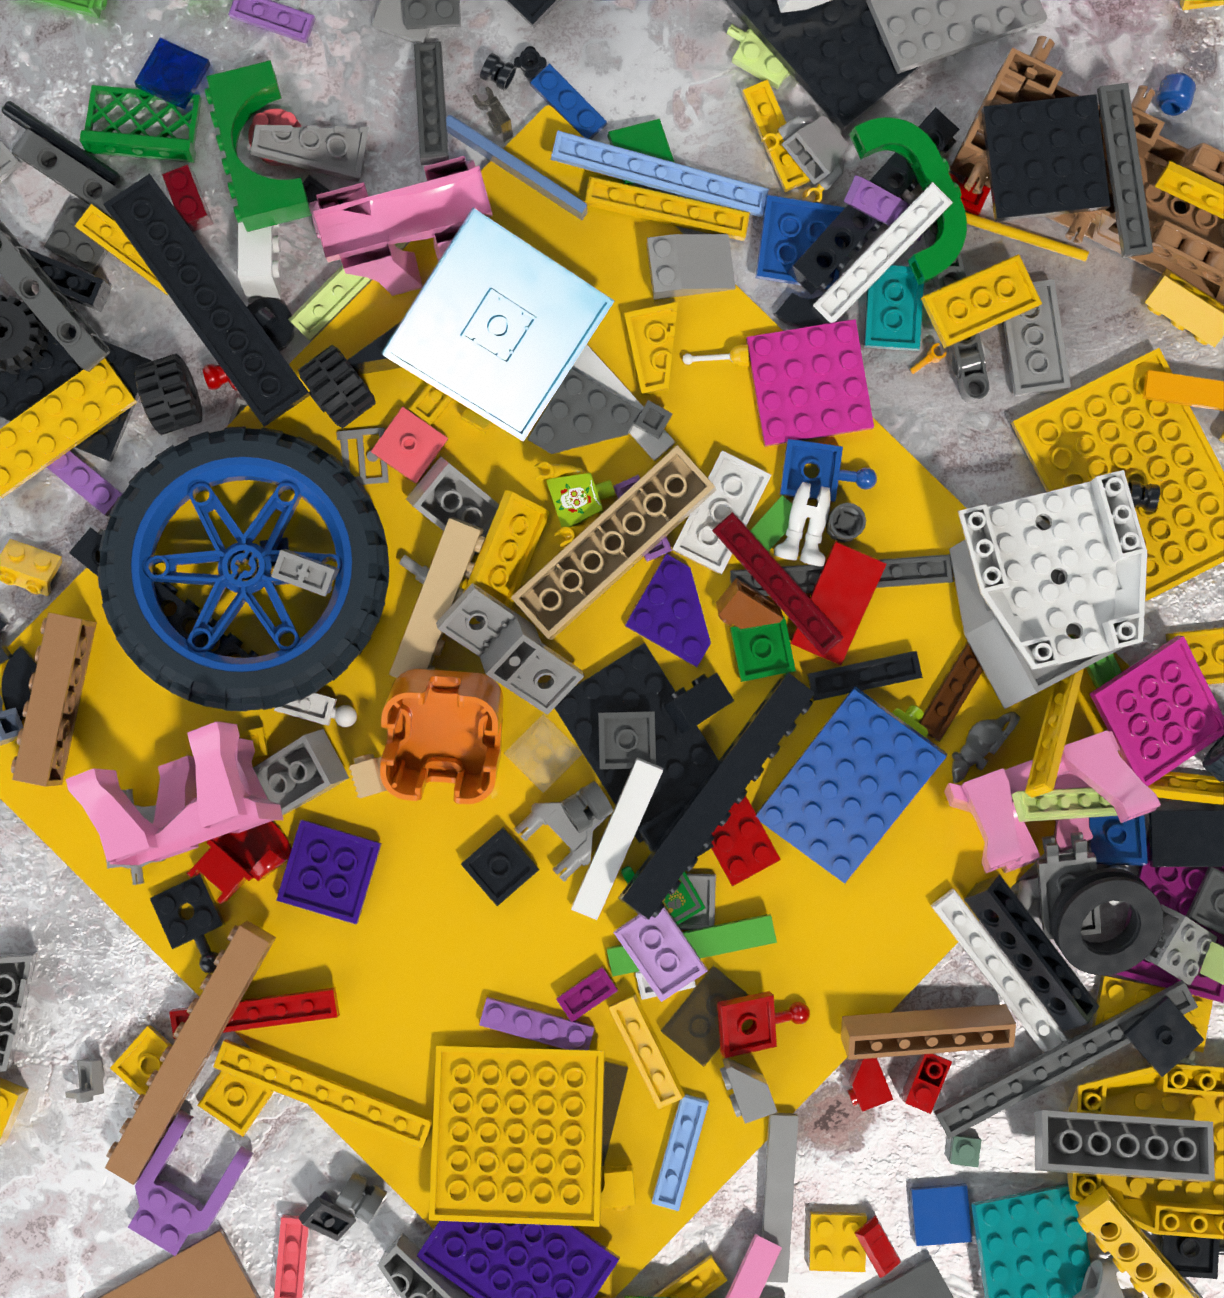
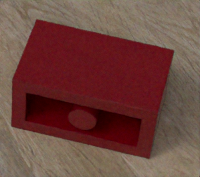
[162,164,214,232]

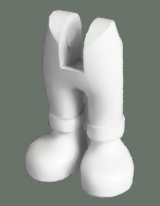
[774,482,831,566]

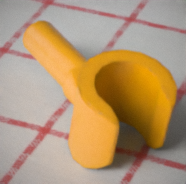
[909,343,947,374]

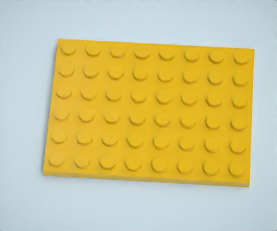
[1011,348,1224,602]

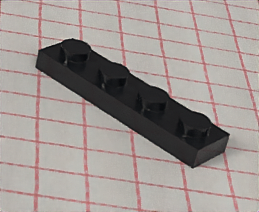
[807,651,923,701]

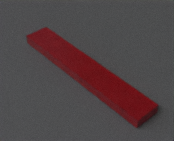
[712,512,844,656]

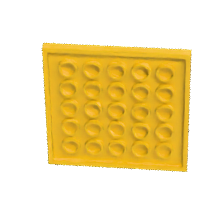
[429,1046,605,1227]

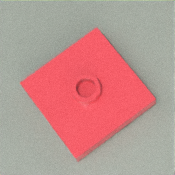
[371,407,448,484]

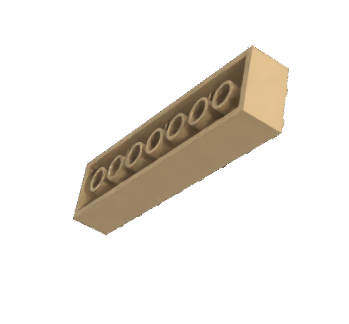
[511,445,716,640]

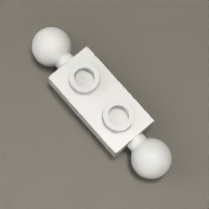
[274,693,357,727]

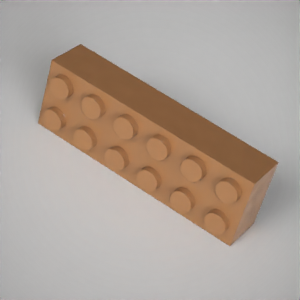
[11,612,97,787]

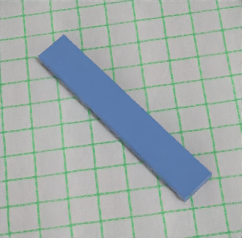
[447,115,587,220]

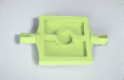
[726,24,791,90]

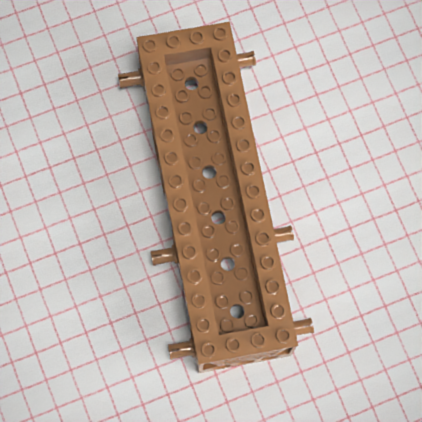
[950,36,1224,305]

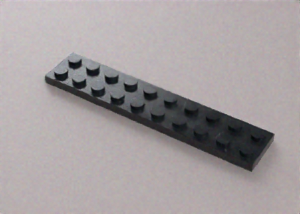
[103,173,310,427]

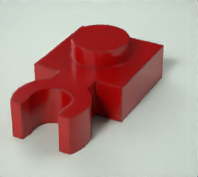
[949,173,991,216]

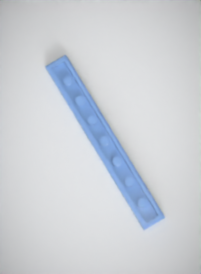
[550,131,769,217]

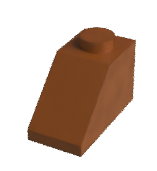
[716,578,783,629]

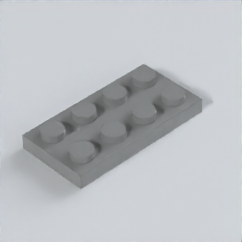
[1003,279,1071,397]

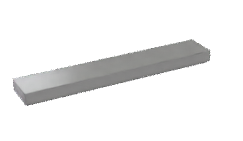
[762,1113,798,1283]

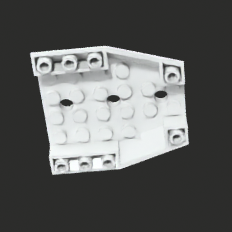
[958,470,1147,670]

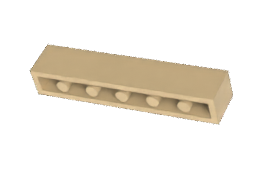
[389,517,486,678]

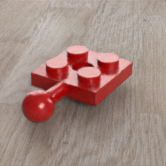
[717,991,810,1058]

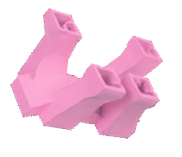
[309,156,493,296]
[66,722,284,865]
[944,730,1161,873]

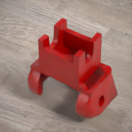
[187,821,292,904]

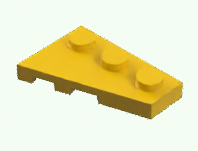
[624,302,678,395]

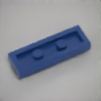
[530,63,607,139]

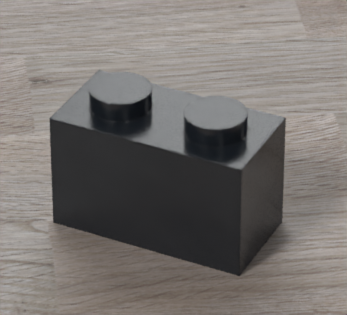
[664,672,734,734]

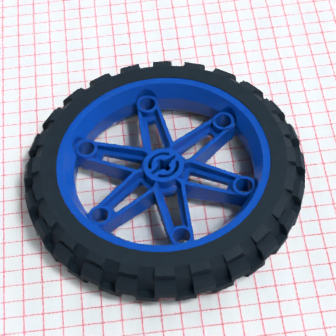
[98,426,390,712]

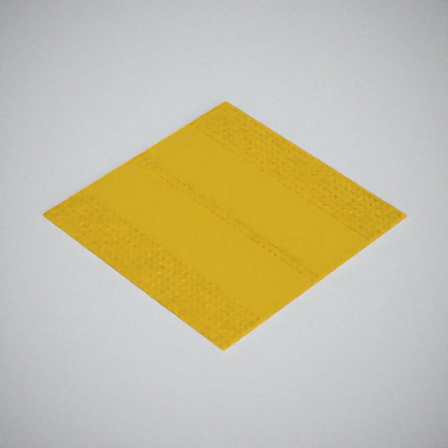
[0,105,1130,1298]

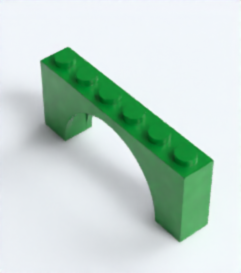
[205,60,312,232]

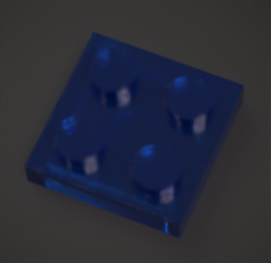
[134,38,210,109]

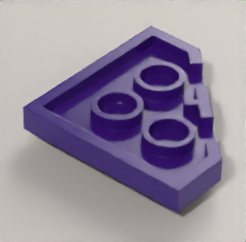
[625,554,711,667]

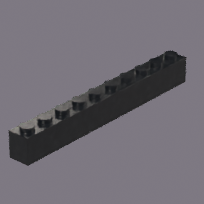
[618,673,815,920]

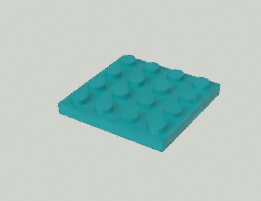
[971,1183,1091,1298]

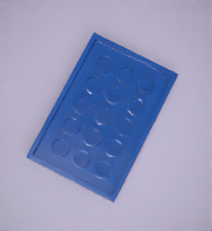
[756,687,947,883]

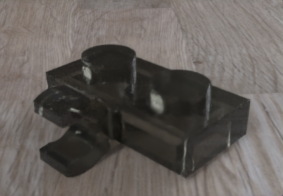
[473,87,513,142]

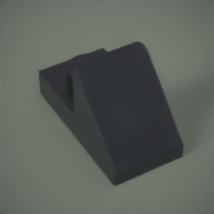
[298,1191,356,1241]

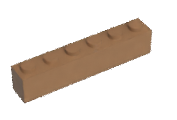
[841,1004,1016,1060]

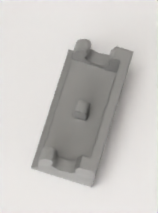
[271,549,339,596]

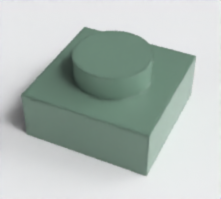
[949,1135,982,1168]

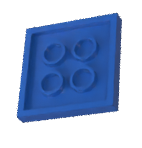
[755,195,845,290]

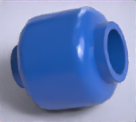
[1156,72,1196,116]

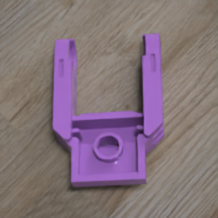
[128,1110,254,1256]

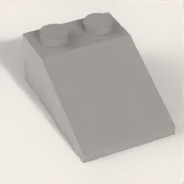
[647,234,736,300]
[406,456,499,556]
[253,729,349,821]

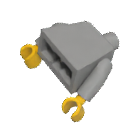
[761,116,848,203]

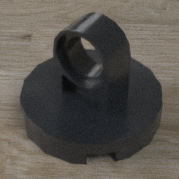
[247,298,295,352]

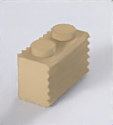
[349,754,387,798]

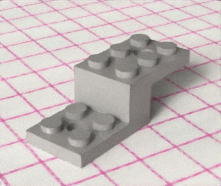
[436,583,584,715]

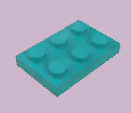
[864,265,924,351]

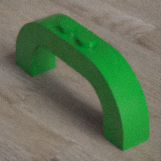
[849,117,967,285]

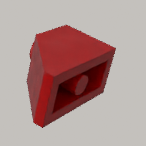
[847,1058,894,1112]

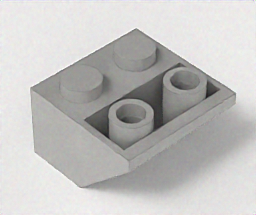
[720,1058,777,1124]

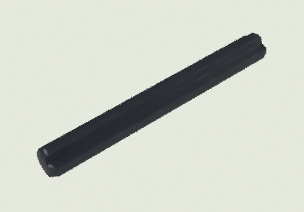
[2,101,120,186]

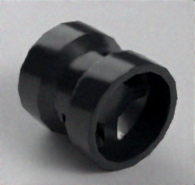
[480,53,517,91]
[1128,480,1160,512]

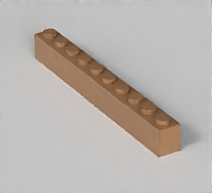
[105,921,276,1185]

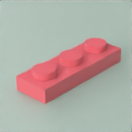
[274,1215,310,1298]

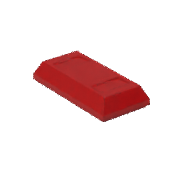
[854,1216,901,1278]

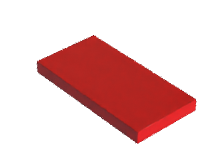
[790,541,887,665]

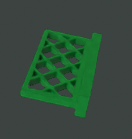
[80,85,202,163]

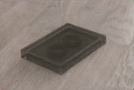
[660,965,749,1067]

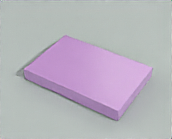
[614,906,708,1002]

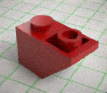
[900,1053,952,1114]

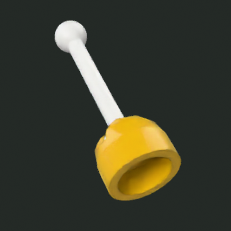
[682,344,749,367]

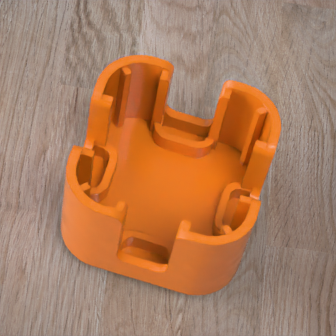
[380,669,503,804]

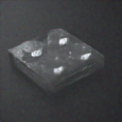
[504,714,583,793]

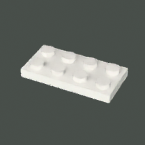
[672,451,771,575]

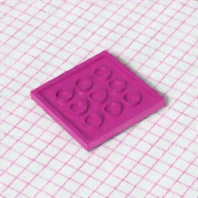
[746,319,874,447]
[1090,635,1224,786]

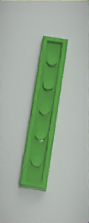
[607,914,777,977]

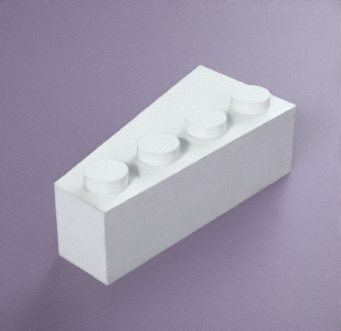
[238,176,281,302]

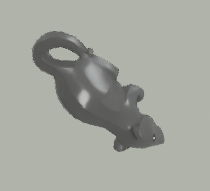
[952,712,1020,783]

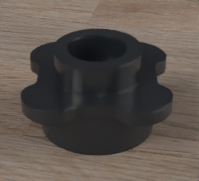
[514,46,547,79]

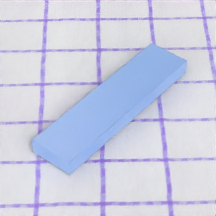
[651,1093,709,1211]

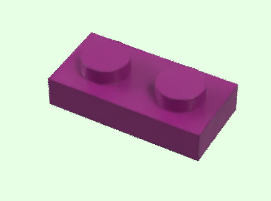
[556,966,618,1022]

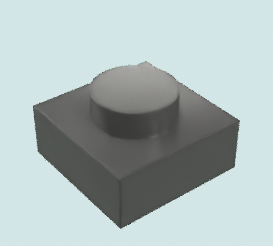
[634,400,672,439]

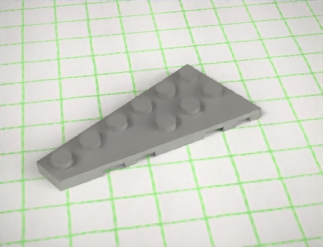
[866,0,1048,74]

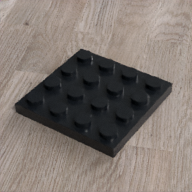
[981,94,1110,222]

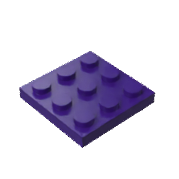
[276,819,382,925]

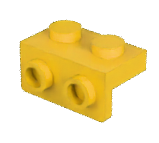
[0,539,62,596]

